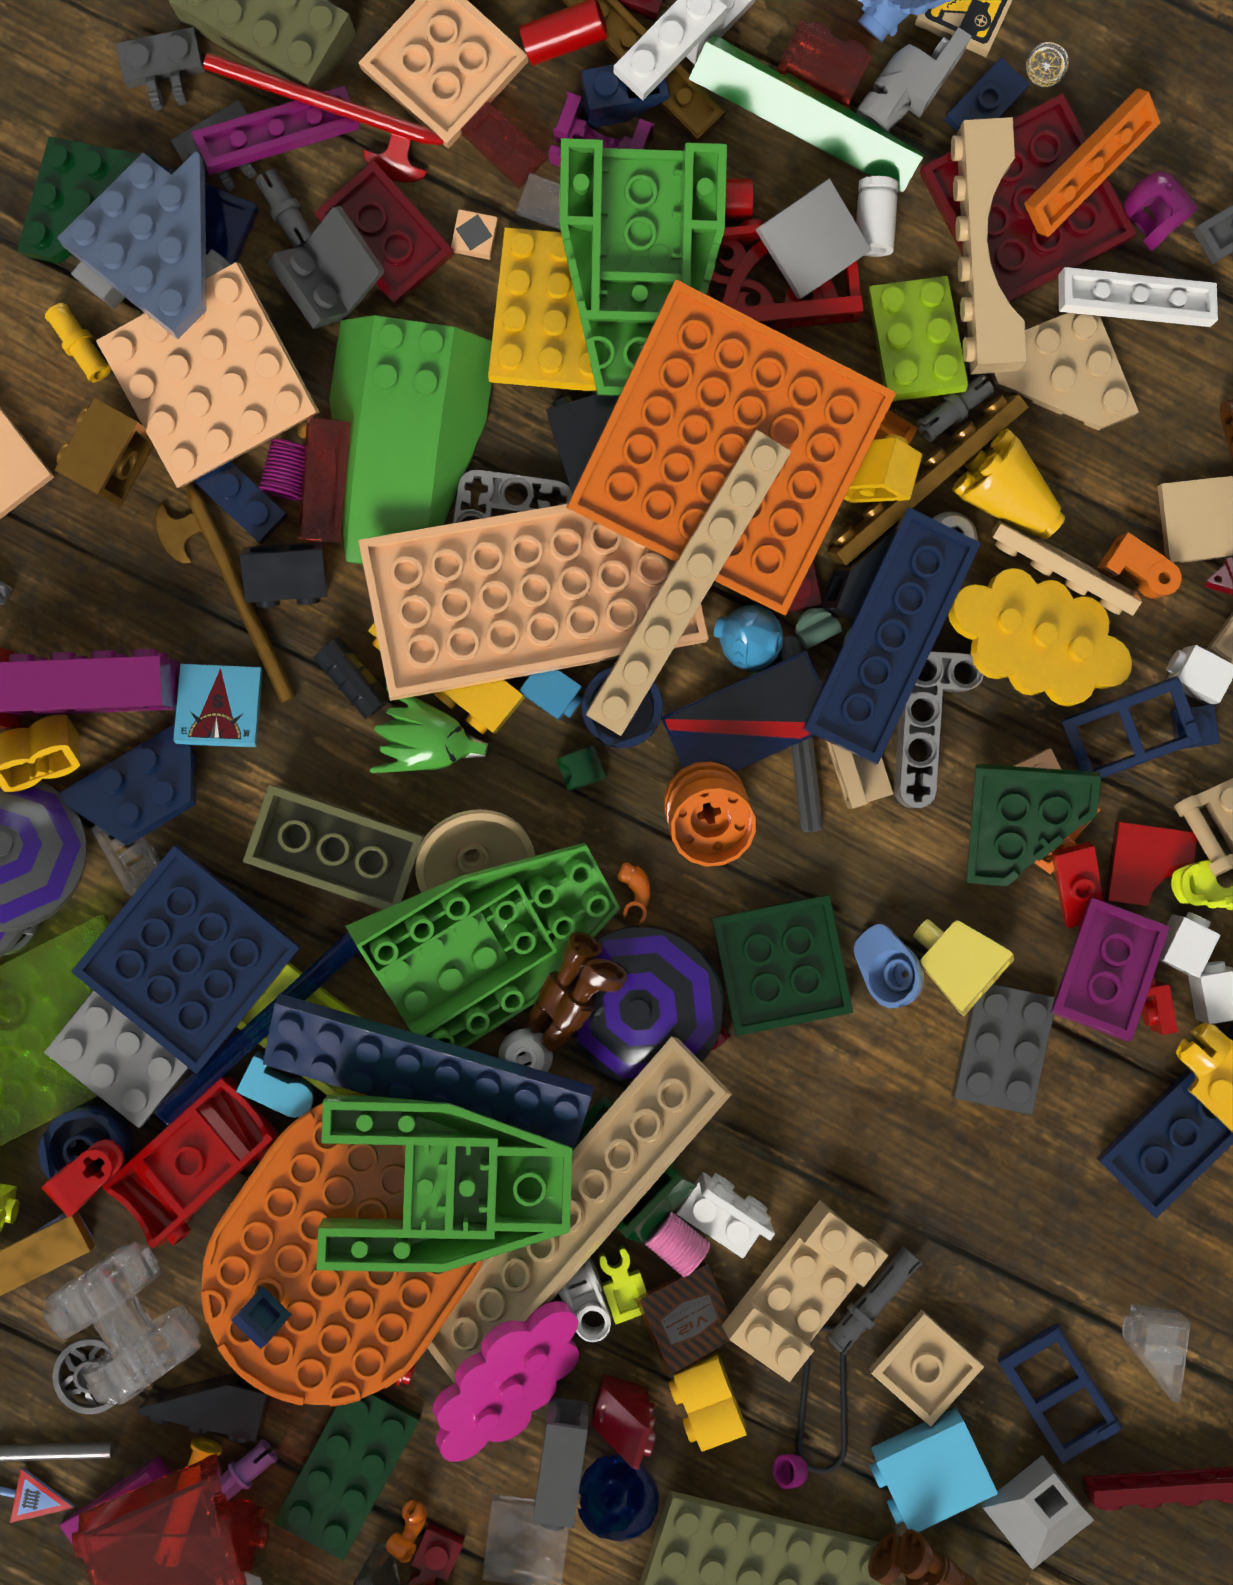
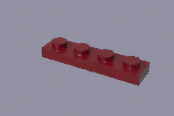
[1083,1466,1233,1511]

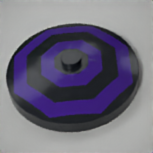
[572,925,725,1084]

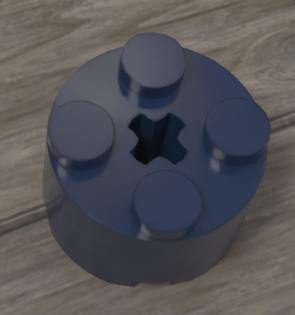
[582,667,663,749]
[38,1103,133,1184]

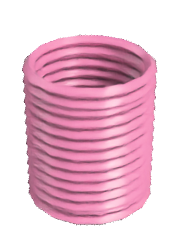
[645,1212,710,1277]

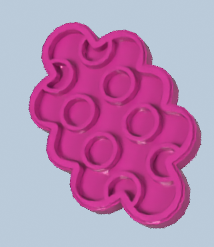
[432,1301,579,1462]

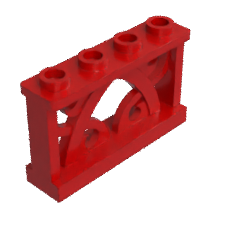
[707,215,863,330]

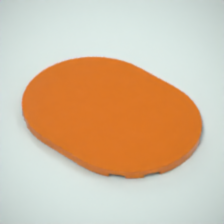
[201,1093,483,1407]

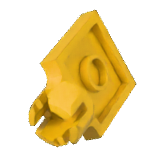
[1176,1022,1233,1132]

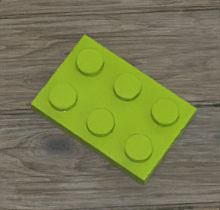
[867,276,968,402]

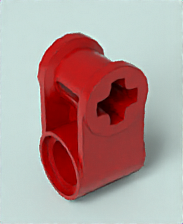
[41,1139,124,1218]

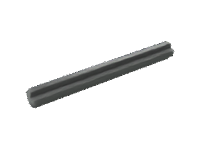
[780,636,823,833]

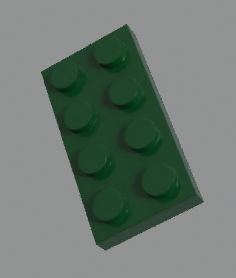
[273,1392,421,1561]

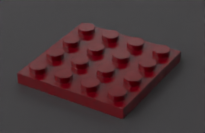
[919,93,1137,303]

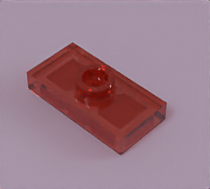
[461,101,546,189]

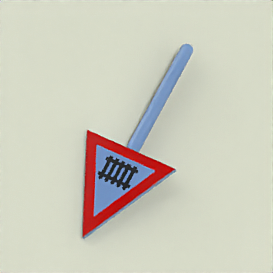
[0,1467,75,1523]

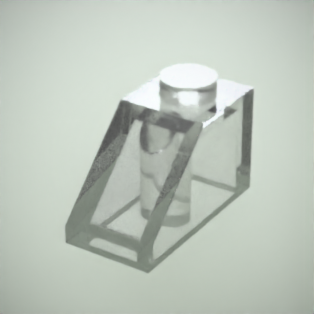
[1122,1304,1191,1402]

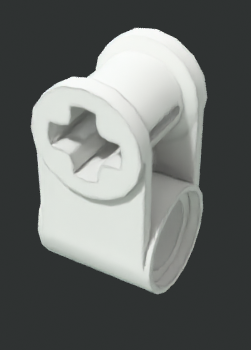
[559,1257,612,1342]

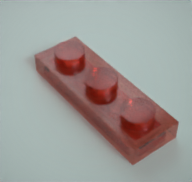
[298,417,350,543]

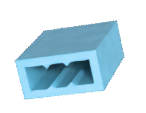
[869,1407,998,1532]

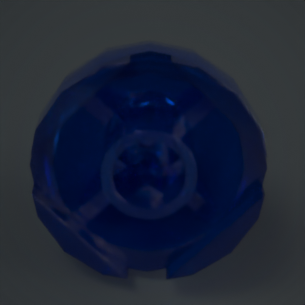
[578,1454,660,1542]

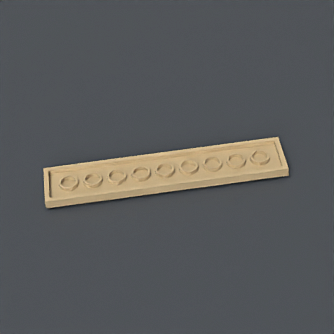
[427,1037,732,1383]

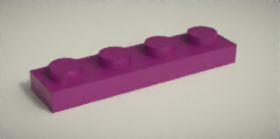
[192,86,359,175]

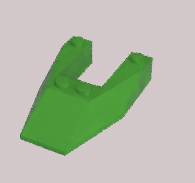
[317,1095,573,1272]

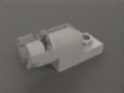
[856,27,972,132]

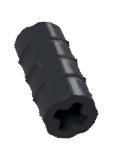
[313,636,390,720]

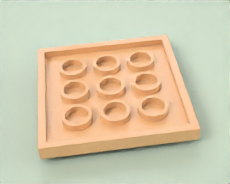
[96,262,320,488]

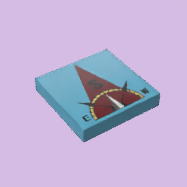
[173,664,263,747]

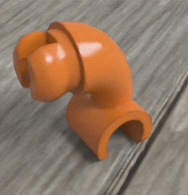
[617,862,651,925]
[386,1500,427,1563]

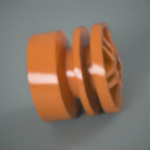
[664,761,756,867]

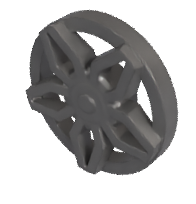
[52,1337,130,1414]

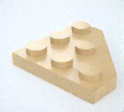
[990,313,1139,430]

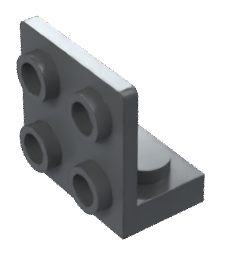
[268,206,384,329]

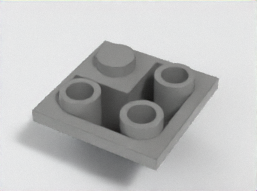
[981,1455,1094,1570]

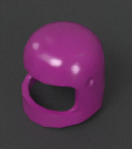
[1124,172,1198,251]

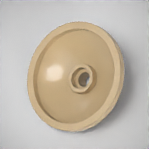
[415,809,535,893]

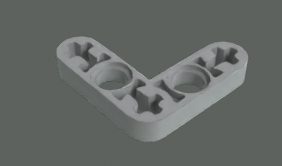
[453,470,572,523]

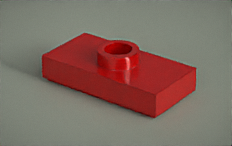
[1051,842,1104,928]

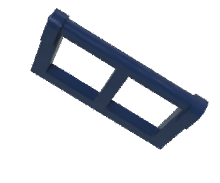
[1061,676,1202,778]
[997,1324,1123,1464]

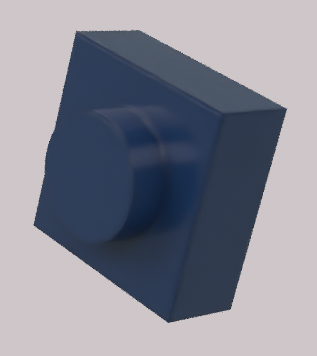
[1170,704,1220,749]
[231,1286,292,1349]

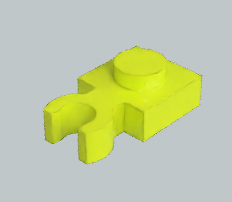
[598,1245,647,1325]

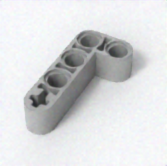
[894,652,984,808]

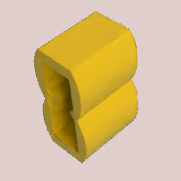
[0,714,81,792]
[668,1351,747,1452]

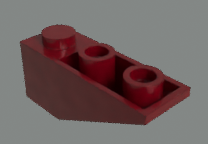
[591,1374,656,1470]

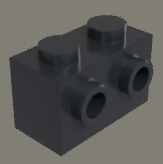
[240,541,329,608]

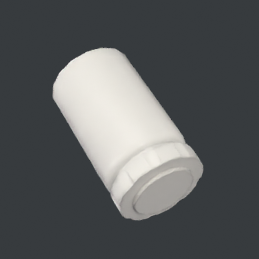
[856,176,899,257]

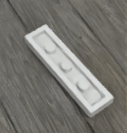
[1058,267,1218,327]

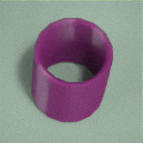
[259,438,313,501]

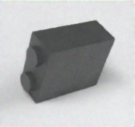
[533,1397,589,1531]

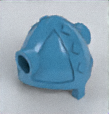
[714,604,783,672]

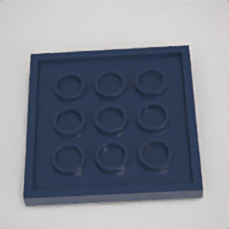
[71,845,302,1074]

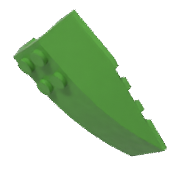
[559,138,727,396]
[329,315,492,564]

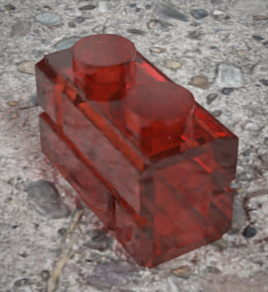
[777,20,873,109]

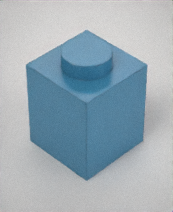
[519,670,583,721]

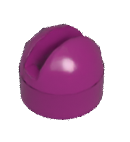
[773,1454,809,1489]

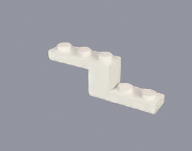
[613,0,757,100]

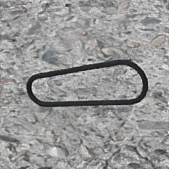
[796,1324,847,1474]

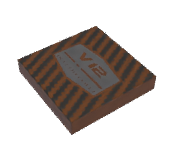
[635,1262,731,1375]

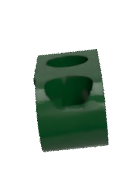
[556,745,606,792]

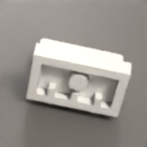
[676,1172,775,1258]

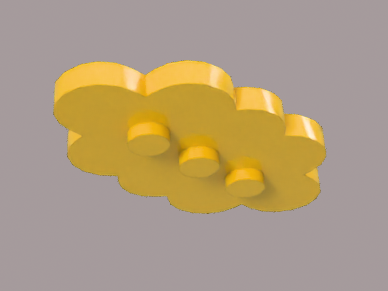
[948,568,1132,707]

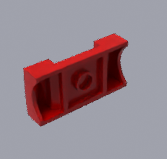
[102,1077,280,1249]

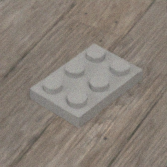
[44,991,189,1128]

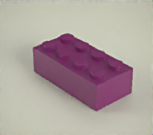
[0,649,180,716]

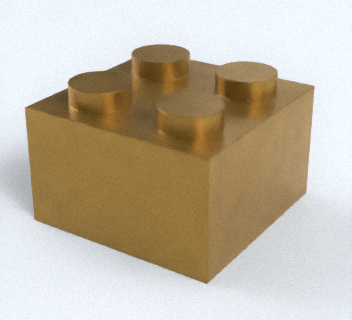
[55,398,154,507]

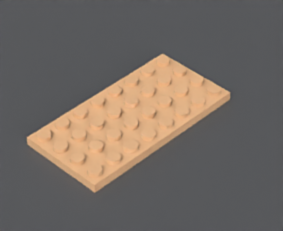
[358,504,709,701]

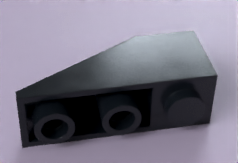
[820,520,900,622]
[137,1372,271,1443]

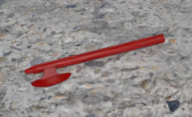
[203,53,444,183]

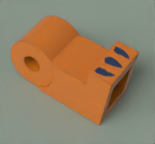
[1096,532,1182,598]

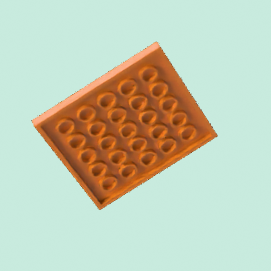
[566,279,896,616]

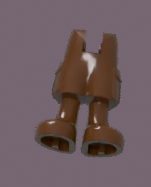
[527,932,628,1052]
[868,1529,978,1585]

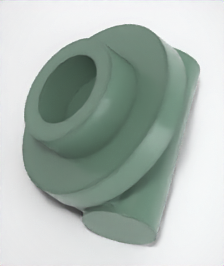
[795,608,842,650]

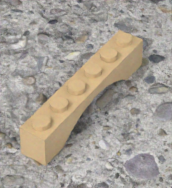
[951,117,1027,374]

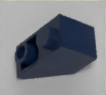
[580,64,669,128]

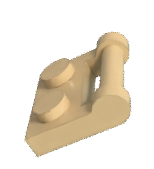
[1174,778,1233,877]

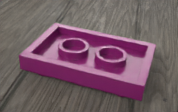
[1050,898,1170,1042]

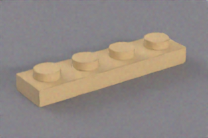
[992,519,1142,616]

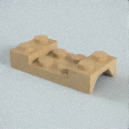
[721,1200,889,1382]

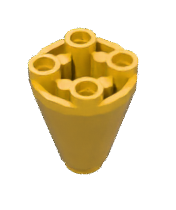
[952,428,1065,540]

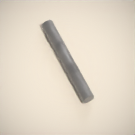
[0,1441,115,1462]

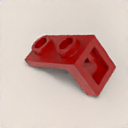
[1141,976,1178,1035]

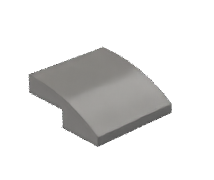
[755,178,872,299]

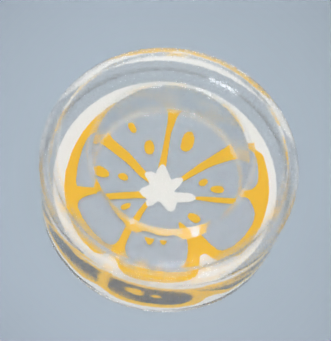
[1026,42,1069,87]

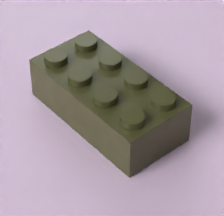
[169,0,356,92]
[243,785,426,909]

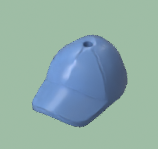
[854,924,924,1008]

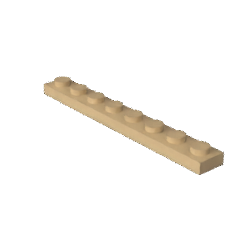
[585,429,792,736]

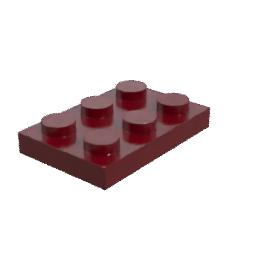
[314,160,455,307]

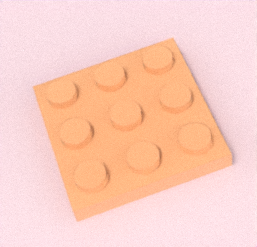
[359,0,528,149]

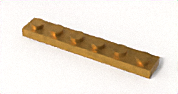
[826,395,1029,566]

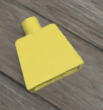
[913,919,1014,1016]

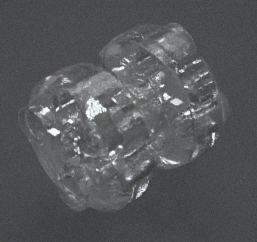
[43,1242,202,1405]

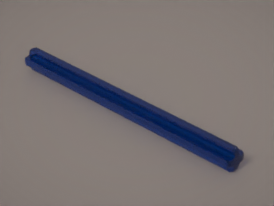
[155,932,359,1125]

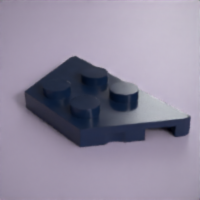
[59,724,196,845]

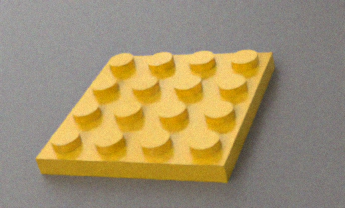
[488,228,597,392]

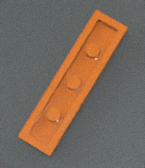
[1024,88,1161,237]

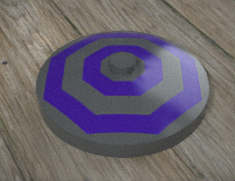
[0,781,87,932]

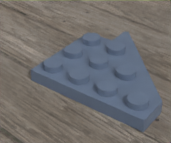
[57,151,207,339]

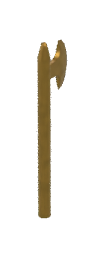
[155,482,296,704]

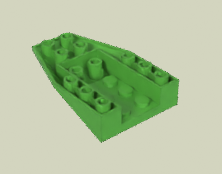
[345,843,620,1048]

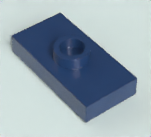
[944,58,1030,133]

